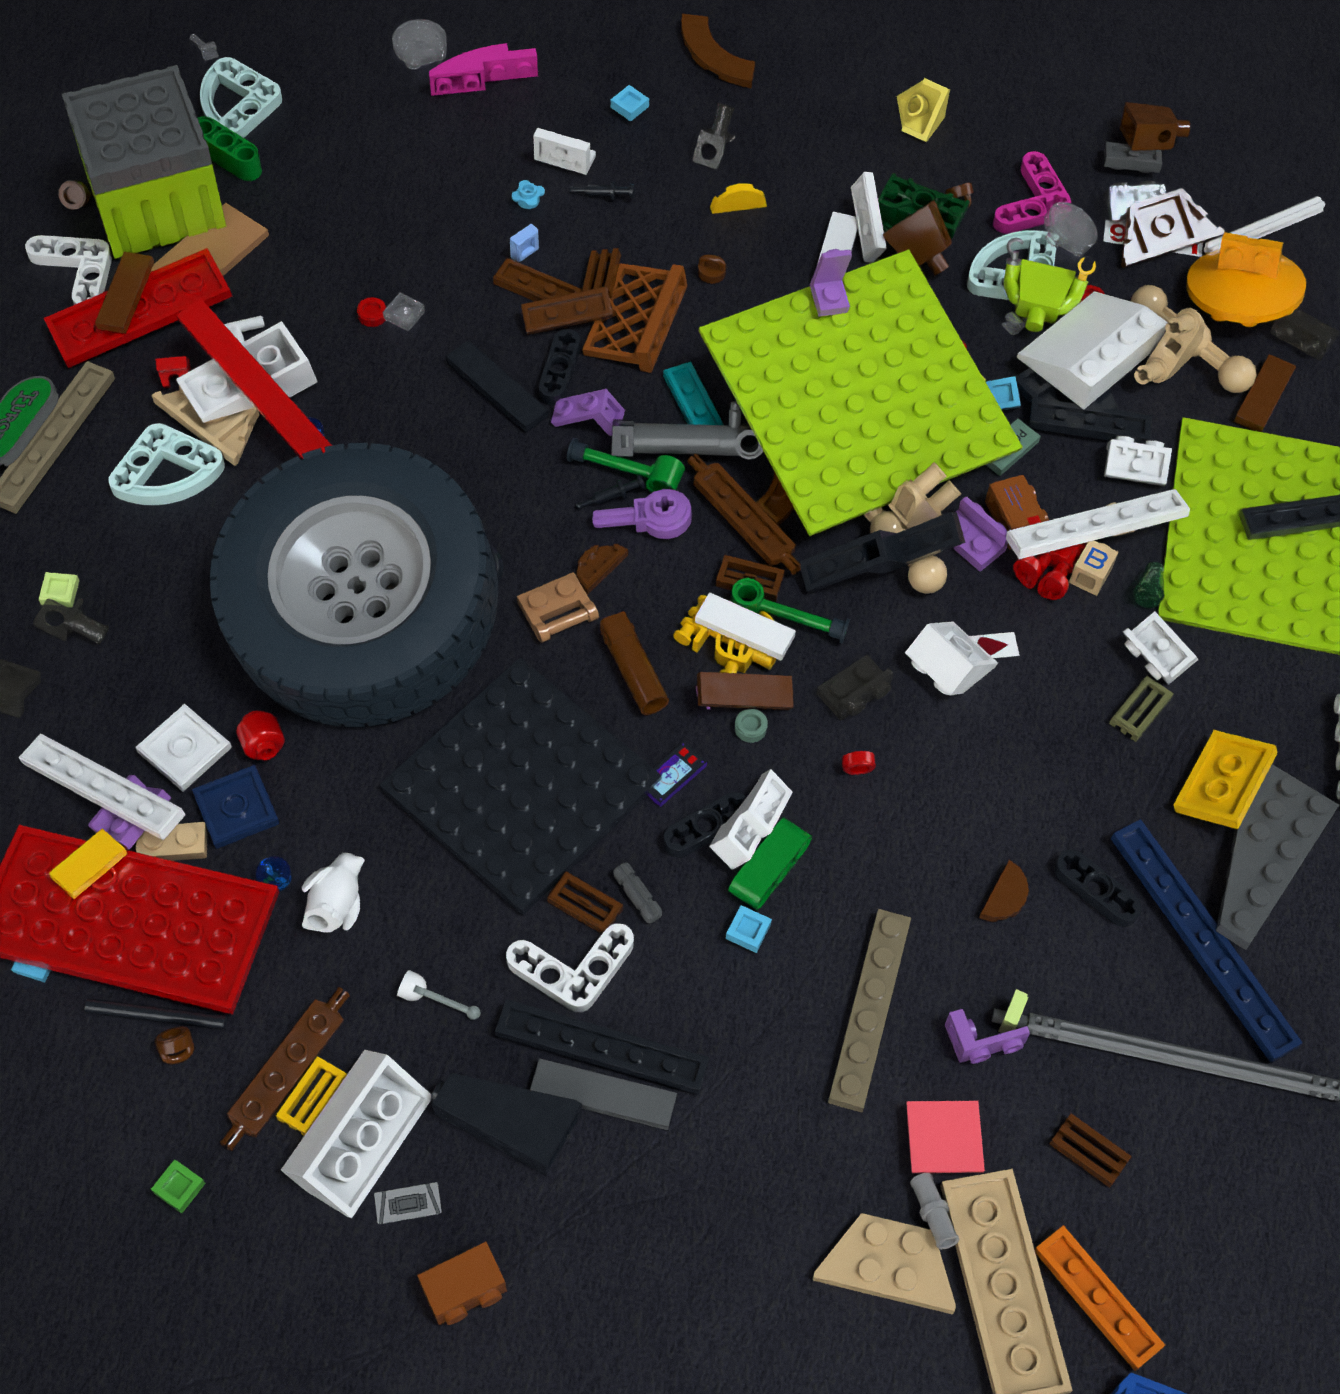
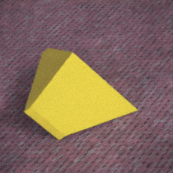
[897,78,950,142]

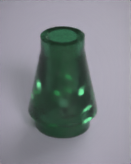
[1133,562,1165,608]

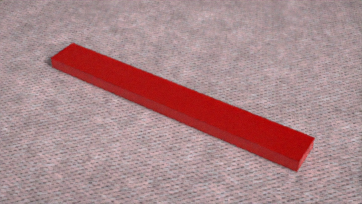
[176,298,332,460]

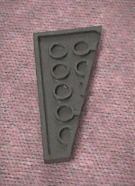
[1216,764,1339,950]

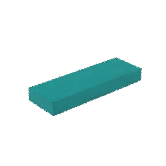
[663,362,724,425]

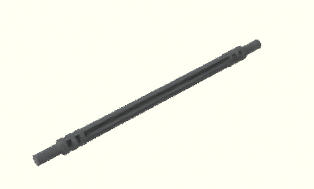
[991,1008,1340,1102]

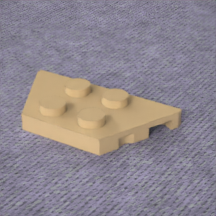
[152,386,259,466]
[813,1213,956,1314]

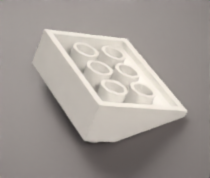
[1017,291,1168,409]

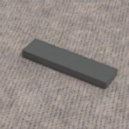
[530,1058,677,1130]

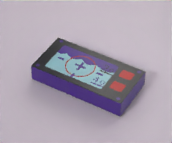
[647,741,707,807]

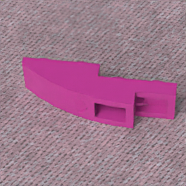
[429,43,538,96]

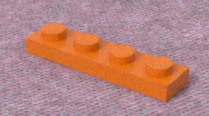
[1035,1225,1165,1371]

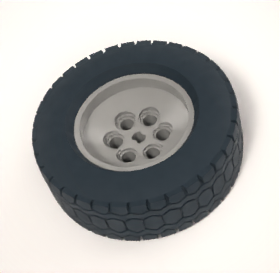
[210,443,498,727]

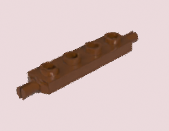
[688,454,801,575]
[220,987,350,1151]

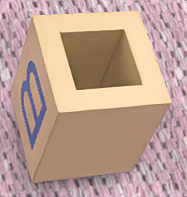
[1069,541,1118,596]

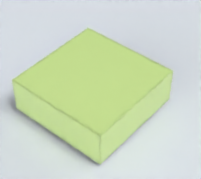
[39,572,79,608]
[998,989,1028,1033]

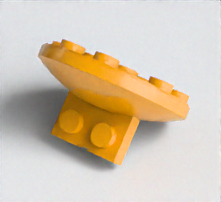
[1186,232,1306,327]

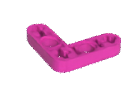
[993,151,1071,234]

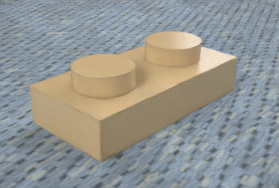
[136,822,207,861]

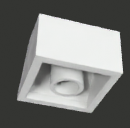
[905,622,998,695]

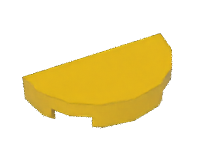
[710,183,767,214]

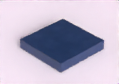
[192,765,279,849]

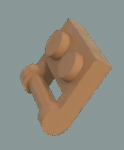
[517,572,599,643]

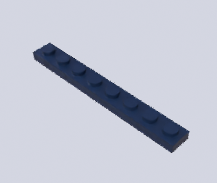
[1111,819,1303,1063]

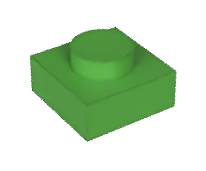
[151,1159,206,1213]

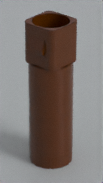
[600,611,669,715]

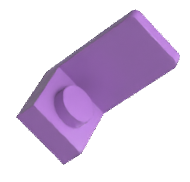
[810,249,852,317]
[551,389,625,436]
[945,1009,1030,1064]

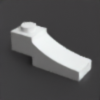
[709,769,793,869]

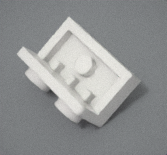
[1123,611,1198,685]

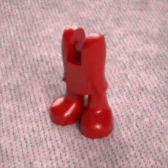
[1013,542,1088,600]

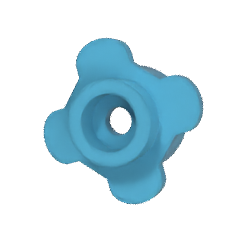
[512,180,545,209]

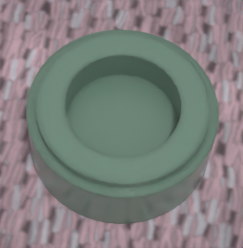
[735,709,768,743]

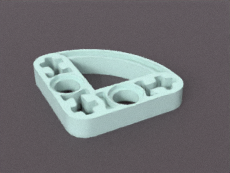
[200,57,282,138]
[967,231,1056,300]
[109,423,225,505]

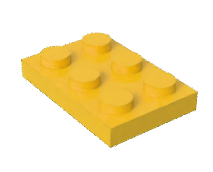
[1174,730,1277,829]

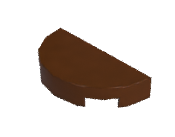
[577,544,628,595]
[979,860,1029,922]

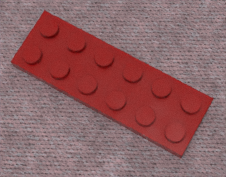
[44,248,232,368]

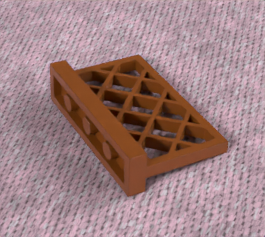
[582,263,687,373]

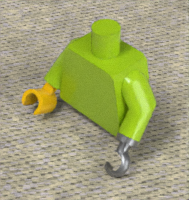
[1004,237,1096,332]

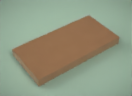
[151,203,269,276]

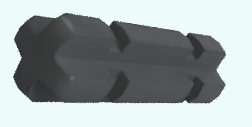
[614,862,662,923]

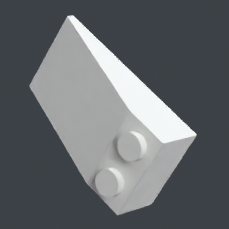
[176,321,318,423]

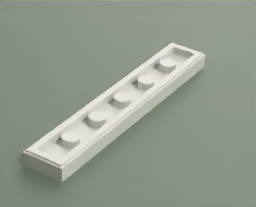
[1006,489,1190,559]
[19,734,185,840]

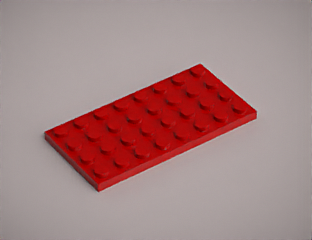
[0,825,280,1014]

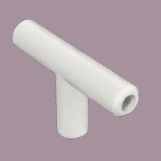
[224,316,265,343]

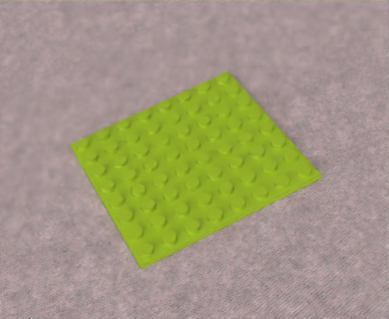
[698,250,1023,536]
[1158,417,1340,655]

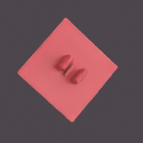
[906,1101,985,1173]

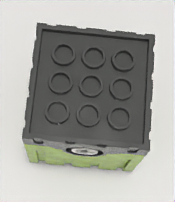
[62,65,227,259]

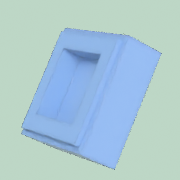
[510,224,539,262]

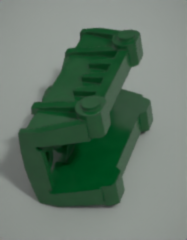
[878,173,970,239]

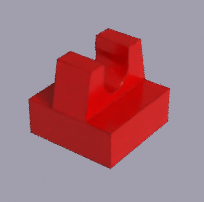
[155,356,191,388]

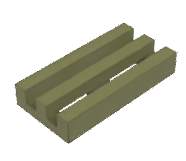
[1109,676,1174,742]

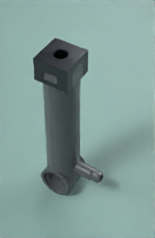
[612,401,763,459]

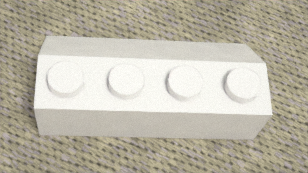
[281,1050,432,1218]

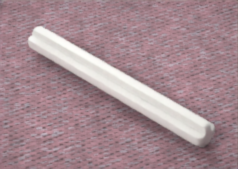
[1203,196,1325,254]

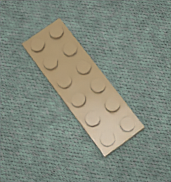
[940,1169,1073,1394]

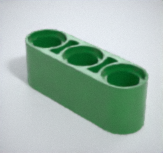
[197,116,262,181]
[728,817,812,911]

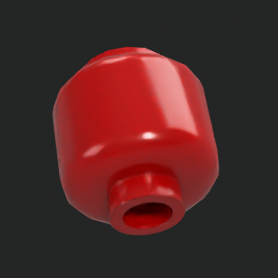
[236,711,285,760]

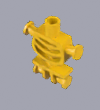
[673,595,776,673]

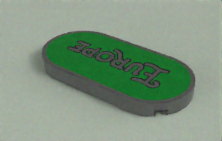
[0,376,59,466]

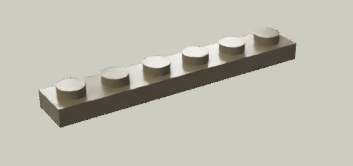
[0,361,115,514]
[828,909,911,1113]

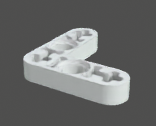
[25,235,112,305]
[506,924,634,1012]

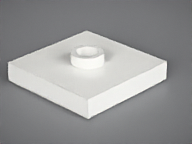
[135,704,232,791]

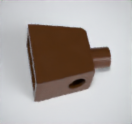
[1120,102,1190,151]
[882,200,952,276]

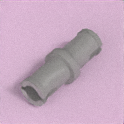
[910,1173,959,1249]

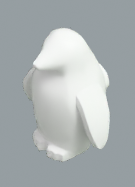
[302,853,365,932]

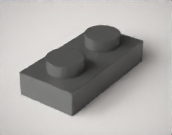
[1104,142,1162,173]

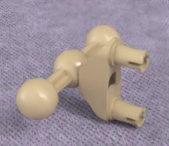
[1130,285,1257,393]
[863,462,961,594]

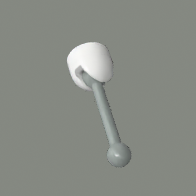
[397,970,481,1020]

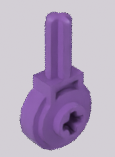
[592,489,692,539]

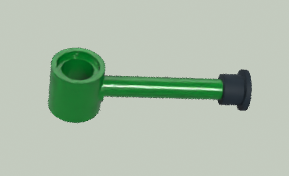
[567,438,685,493]
[730,578,850,643]

